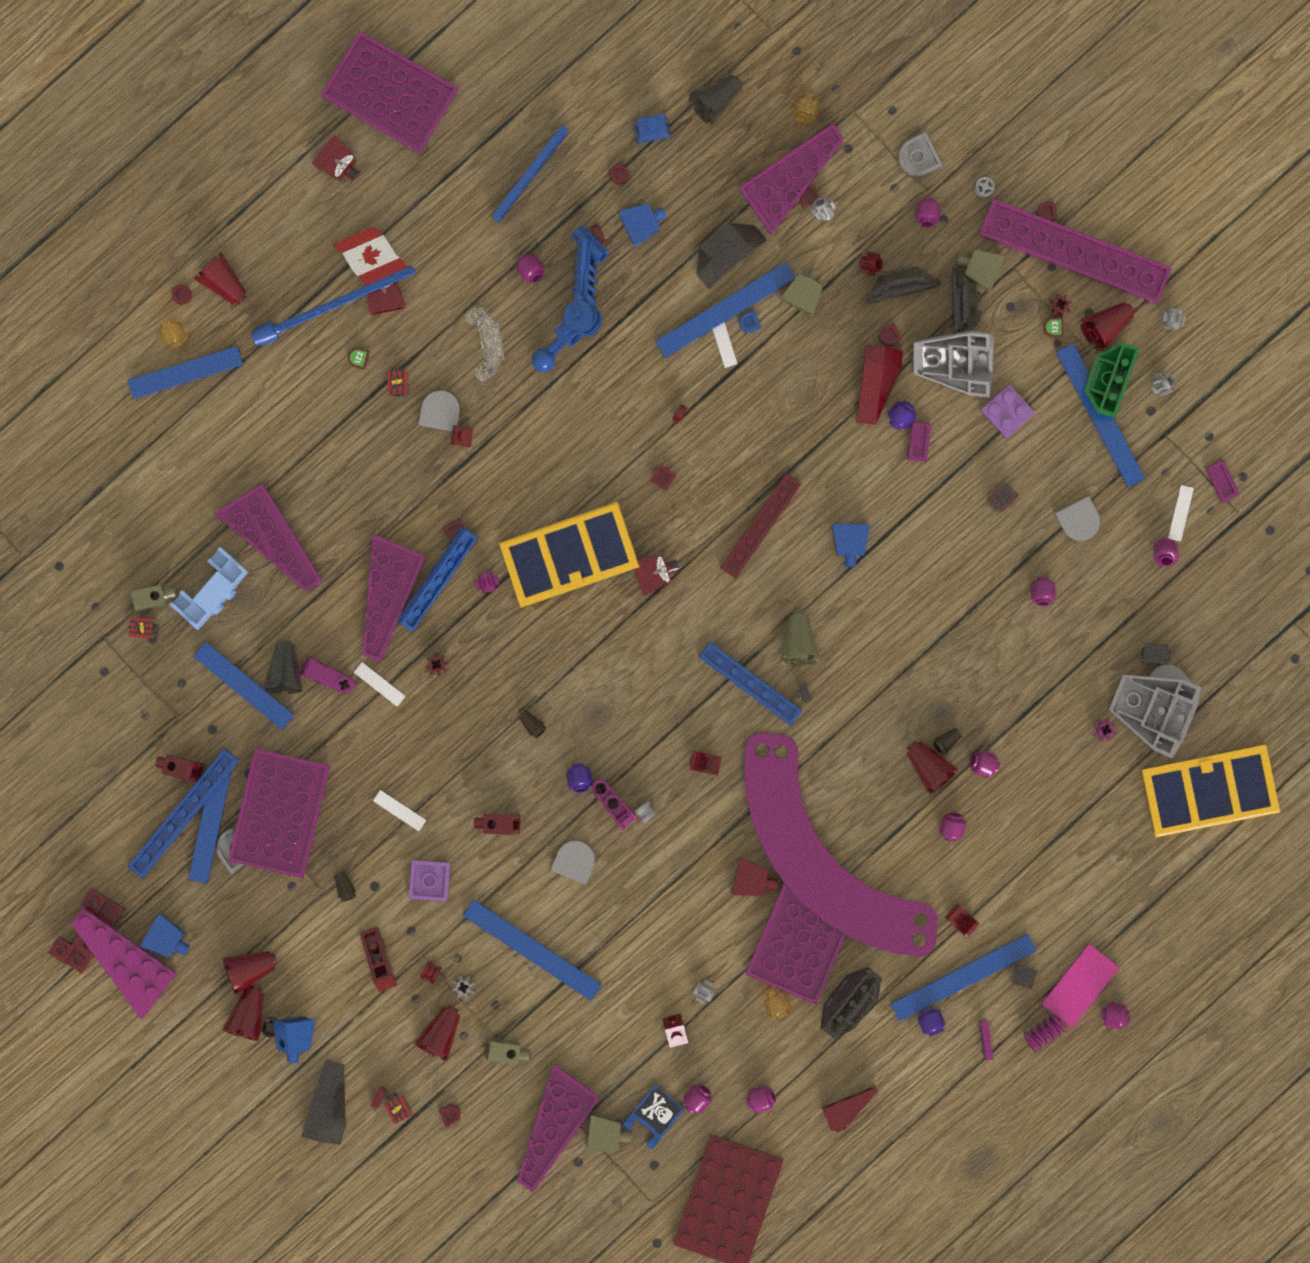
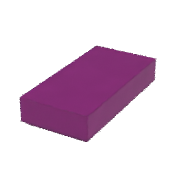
[908,422,931,462]
[1205,460,1239,503]
[979,1019,993,1060]

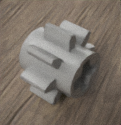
[811,197,836,221]
[1161,308,1186,330]
[1151,371,1175,396]
[452,975,476,999]
[692,979,716,1004]

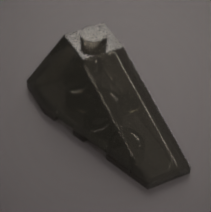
[301,1059,346,1145]

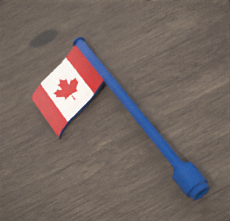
[251,227,415,346]

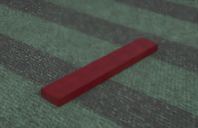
[720,474,801,579]

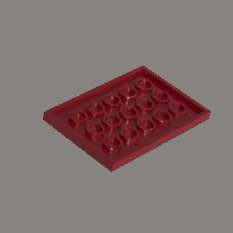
[673,1134,784,1263]

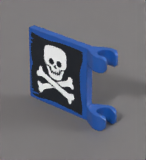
[623,1085,685,1149]

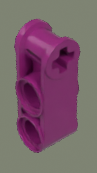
[299,656,355,694]
[592,780,638,831]

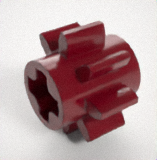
[859,251,883,276]
[1047,293,1072,318]
[425,653,449,677]

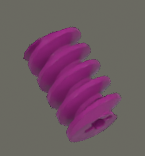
[1023,1014,1067,1054]

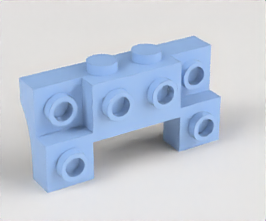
[169,547,249,630]

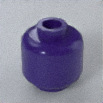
[888,400,916,429]
[566,763,593,793]
[917,1007,946,1037]

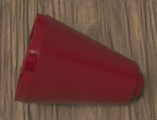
[194,252,246,305]
[1080,302,1134,351]
[906,741,958,795]
[222,951,278,994]
[222,986,264,1041]
[413,1005,460,1061]

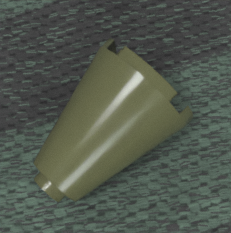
[781,611,819,666]

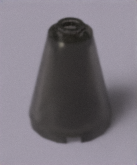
[688,75,742,125]
[264,640,303,694]

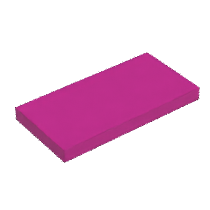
[1041,943,1119,1028]

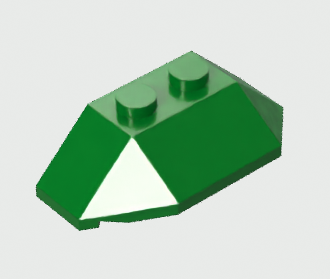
[1084,342,1140,418]

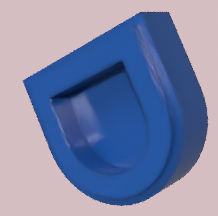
[739,311,761,333]

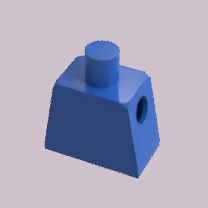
[633,114,672,144]
[619,204,667,248]
[832,524,870,567]
[140,913,190,957]
[274,1016,315,1063]

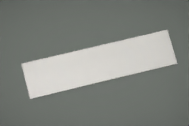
[713,322,737,368]
[1168,485,1194,542]
[354,662,405,707]
[373,790,426,831]

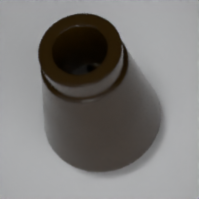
[519,710,547,738]
[933,728,962,754]
[334,872,357,902]

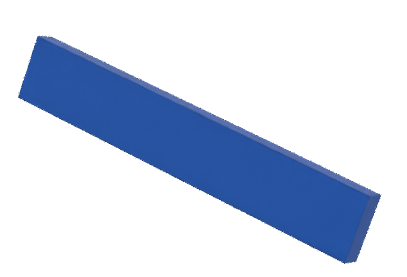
[492,125,568,222]
[128,346,244,399]
[397,527,478,632]
[193,642,295,730]
[699,642,802,726]
[188,771,232,884]

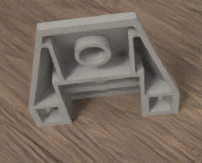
[914,331,994,398]
[1109,675,1202,758]

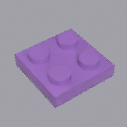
[980,384,1035,439]
[409,860,451,901]

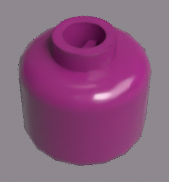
[915,197,941,228]
[516,254,545,283]
[1153,538,1179,567]
[1031,577,1056,606]
[970,750,1000,777]
[939,812,966,842]
[1101,1003,1130,1029]
[683,1084,712,1113]
[746,1085,776,1113]

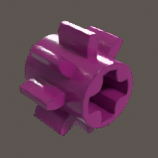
[475,571,499,593]
[1092,718,1117,741]

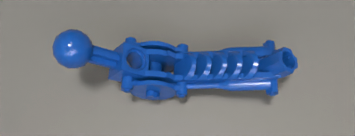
[532,225,609,372]

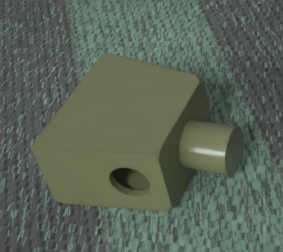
[956,250,1005,293]
[780,268,823,317]
[130,584,176,613]
[484,1037,530,1065]
[587,1113,632,1153]

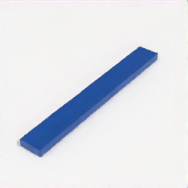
[656,262,796,358]
[1056,343,1145,488]
[128,748,240,879]
[463,900,602,1001]
[890,934,1036,1021]

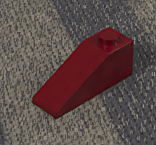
[360,927,397,992]
[822,1086,878,1132]

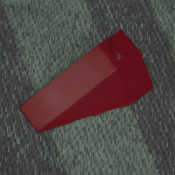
[856,344,903,425]

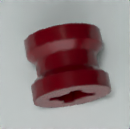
[420,961,442,985]

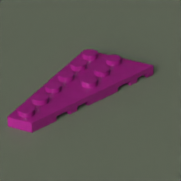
[739,124,844,235]
[213,484,323,592]
[362,534,426,662]
[71,907,176,1020]
[517,1064,601,1192]

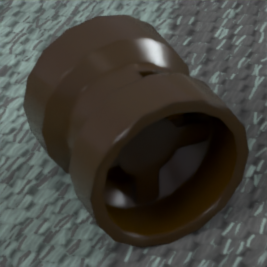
[261,1017,279,1038]

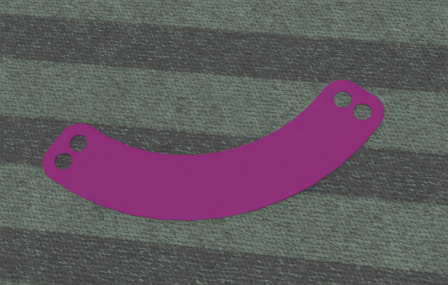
[744,733,938,957]

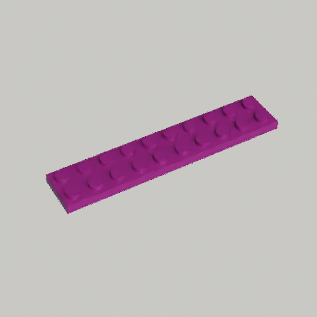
[979,199,1172,304]

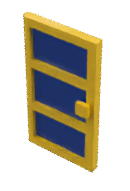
[499,501,640,608]
[1141,745,1280,837]

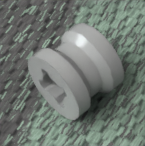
[974,177,995,198]
[634,800,658,824]

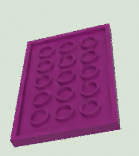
[321,31,459,154]
[228,748,331,878]
[745,883,846,1005]

